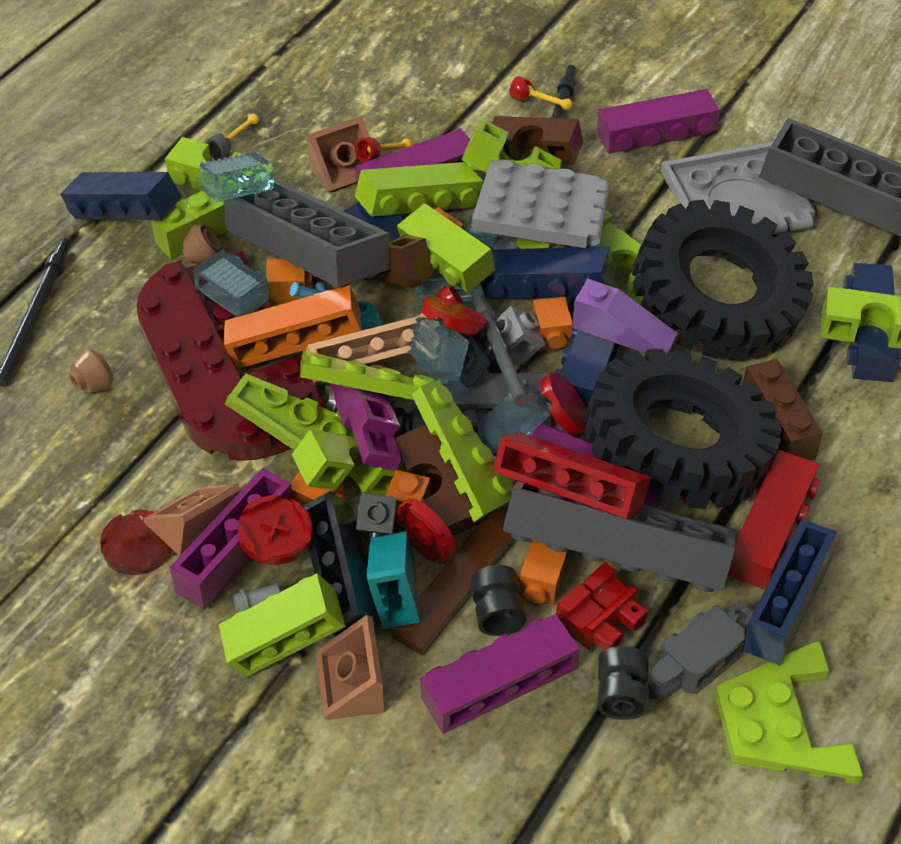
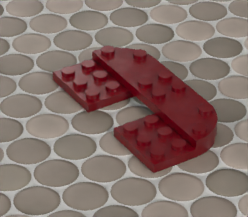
[137,251,328,461]

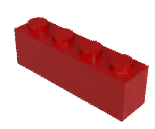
[492,432,651,519]
[728,450,821,590]

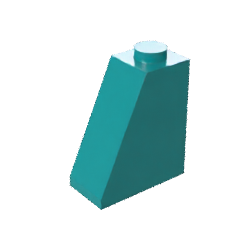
[367,531,420,629]

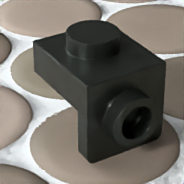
[356,493,399,539]

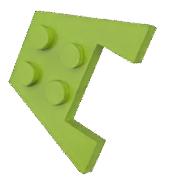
[714,641,863,784]

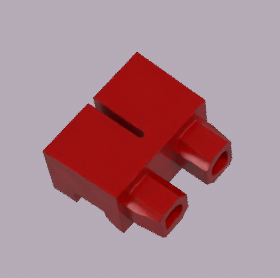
[556,562,648,650]

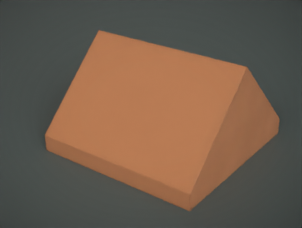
[307,116,370,192]
[144,483,241,556]
[315,615,384,720]

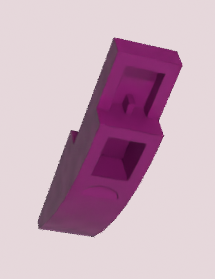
[330,383,401,470]

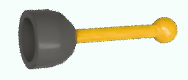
[205,114,259,160]

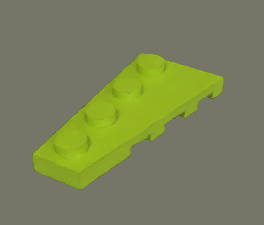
[300,350,435,400]
[225,374,355,450]
[411,380,513,522]

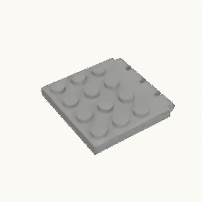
[661,142,815,235]
[471,159,610,248]

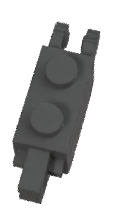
[648,601,754,700]

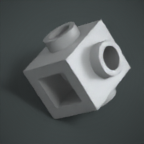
[495,306,545,365]

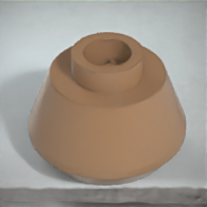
[182,224,223,264]
[69,349,113,393]

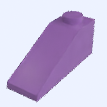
[572,279,678,356]

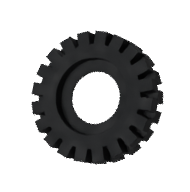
[632,200,814,361]
[584,349,782,509]

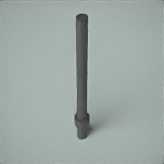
[472,294,528,406]

